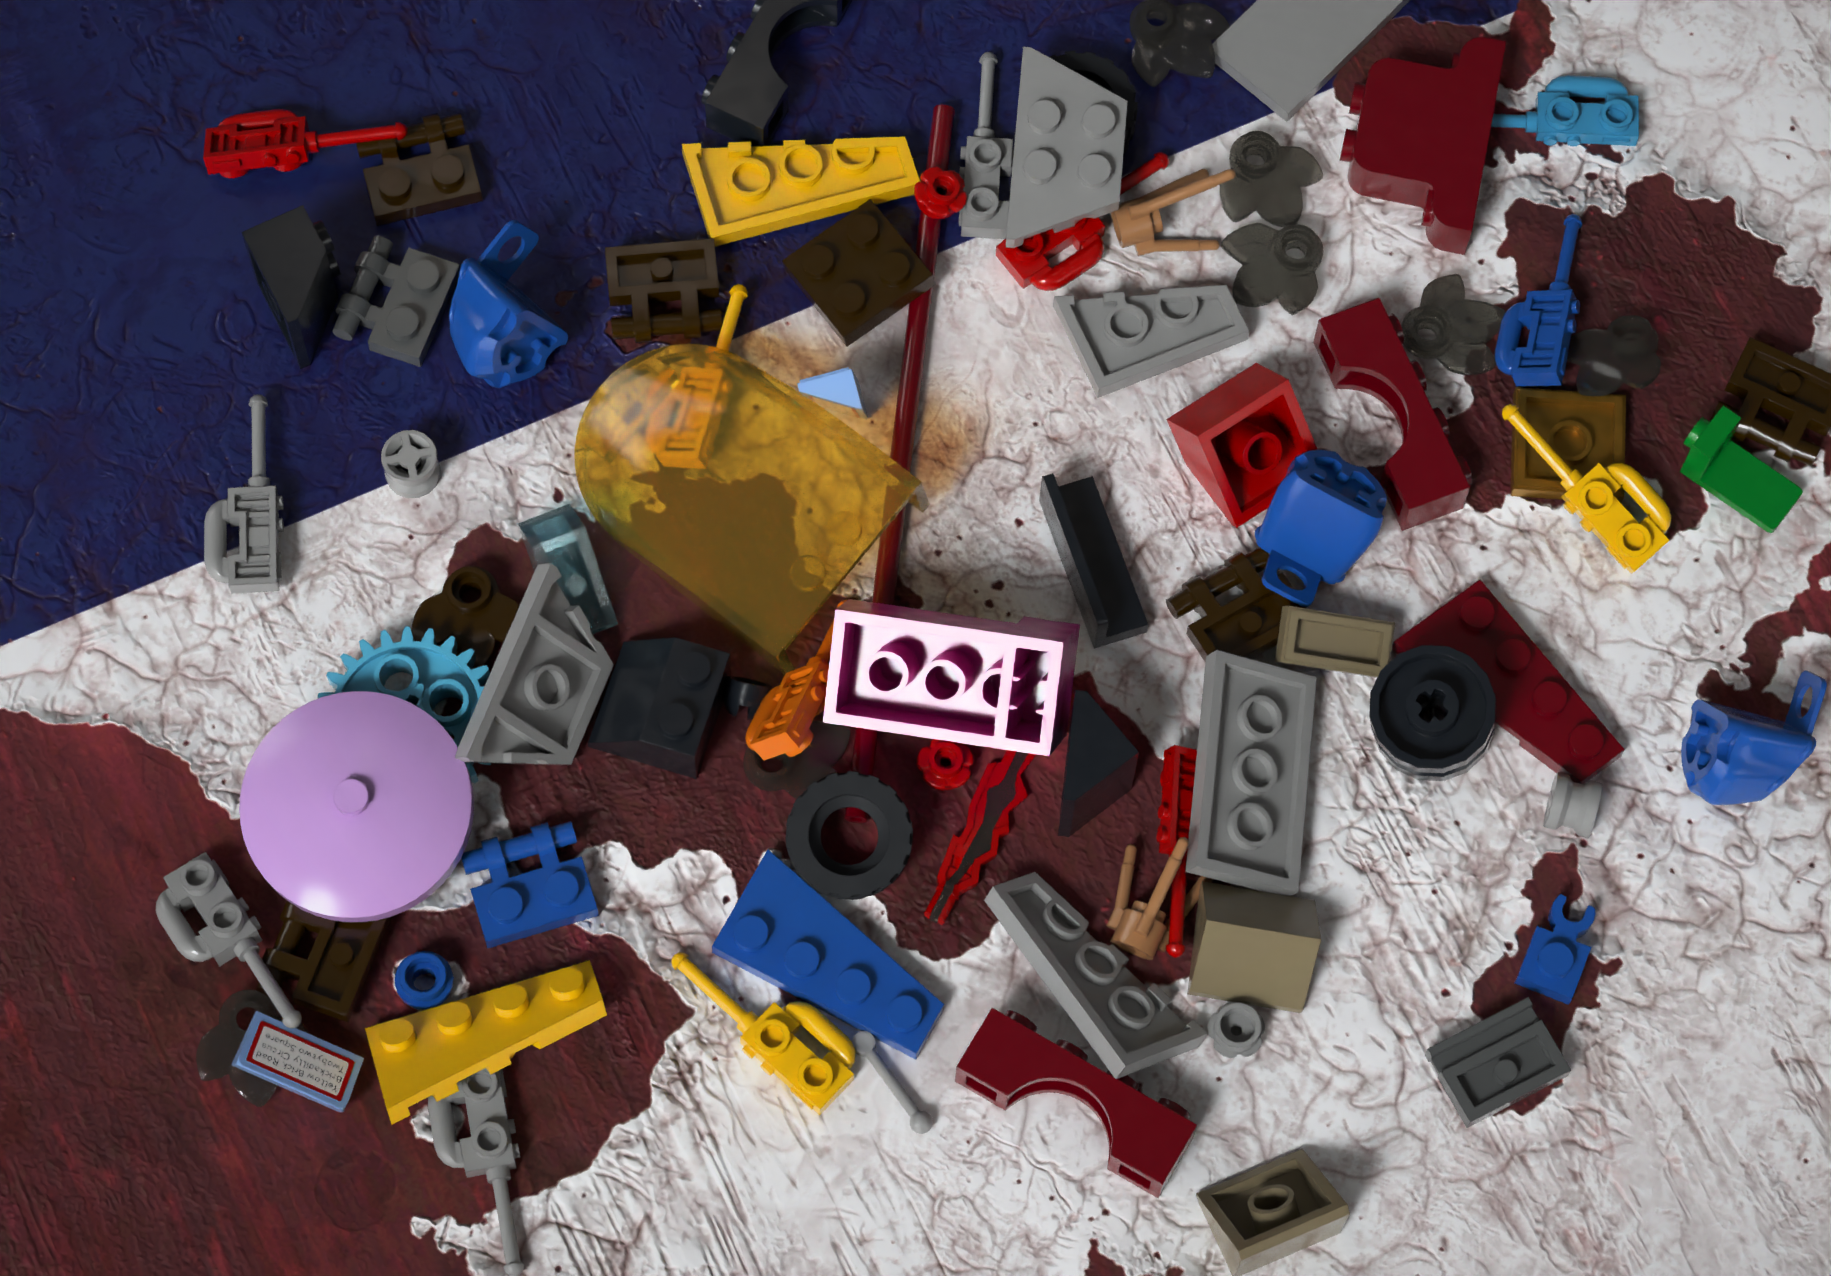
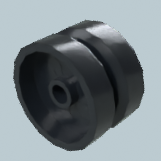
[1369,645,1496,781]

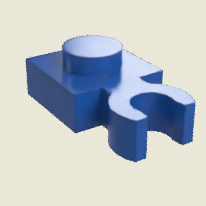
[1514,894,1595,1005]

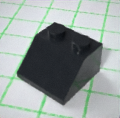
[242,205,341,369]
[588,637,731,779]

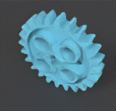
[318,626,491,784]

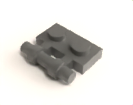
[332,236,460,367]

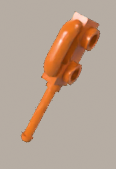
[745,600,847,761]

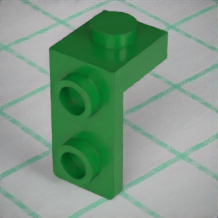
[1680,405,1802,533]

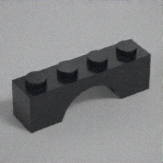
[701,0,852,147]

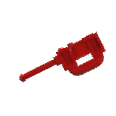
[203,109,408,178]
[996,152,1170,291]
[1156,745,1197,958]

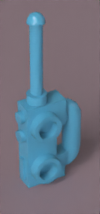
[1491,75,1639,147]

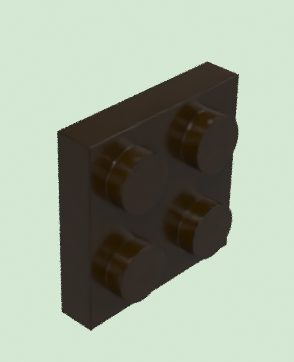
[782,199,936,347]

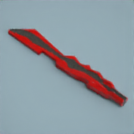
[924,690,1074,925]

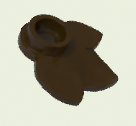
[411,566,519,670]

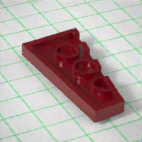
[1392,580,1625,784]

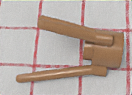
[1111,169,1236,256]
[1106,837,1214,960]

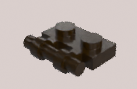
[356,113,483,226]
[605,238,722,343]
[1710,337,1831,467]
[1166,547,1308,662]
[256,901,392,1022]

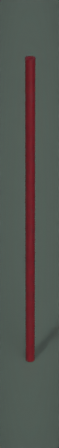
[845,104,955,823]

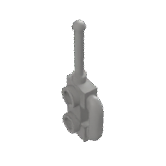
[959,52,1014,239]
[204,394,284,594]
[156,852,302,1029]
[428,1068,524,1276]

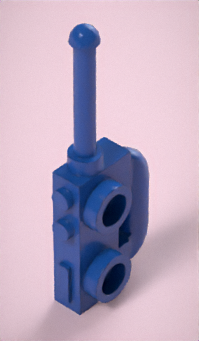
[1495,214,1582,387]

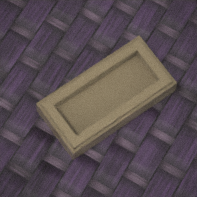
[1275,606,1395,678]

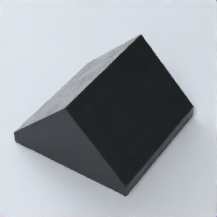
[1058,690,1139,837]

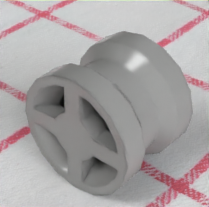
[381,430,440,498]
[1543,772,1603,838]

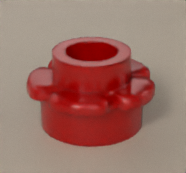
[914,167,967,219]
[917,739,974,791]

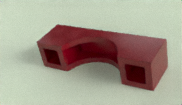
[1313,298,1472,531]
[955,1008,1197,1198]

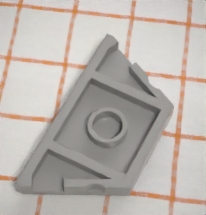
[1006,47,1128,248]
[455,563,614,765]

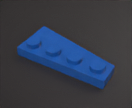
[712,850,944,1060]

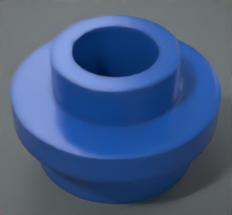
[395,951,454,1010]

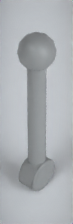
[852,1031,933,1134]

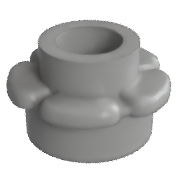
[1207,1002,1265,1058]

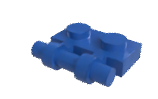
[461,821,599,949]

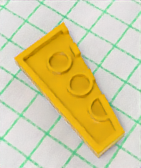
[682,136,920,247]
[365,960,607,1125]

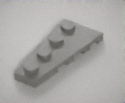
[984,872,1208,1079]

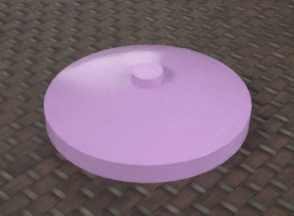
[239,691,474,922]

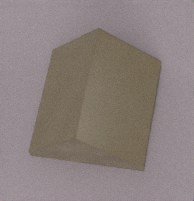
[1187,881,1321,1013]
[1196,1148,1350,1276]

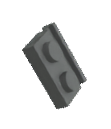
[1425,997,1571,1128]

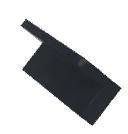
[1039,473,1148,649]

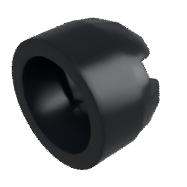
[724,676,772,720]

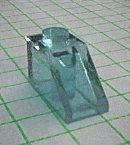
[518,504,618,634]

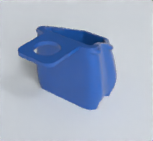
[449,220,568,388]
[1255,450,1387,607]
[1681,670,1827,805]

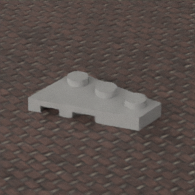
[1053,285,1249,398]

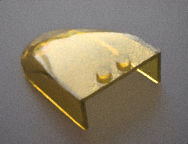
[575,344,930,674]

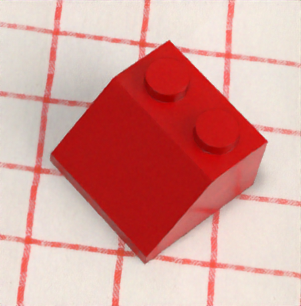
[1166,363,1318,528]

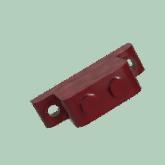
[1339,37,1506,255]

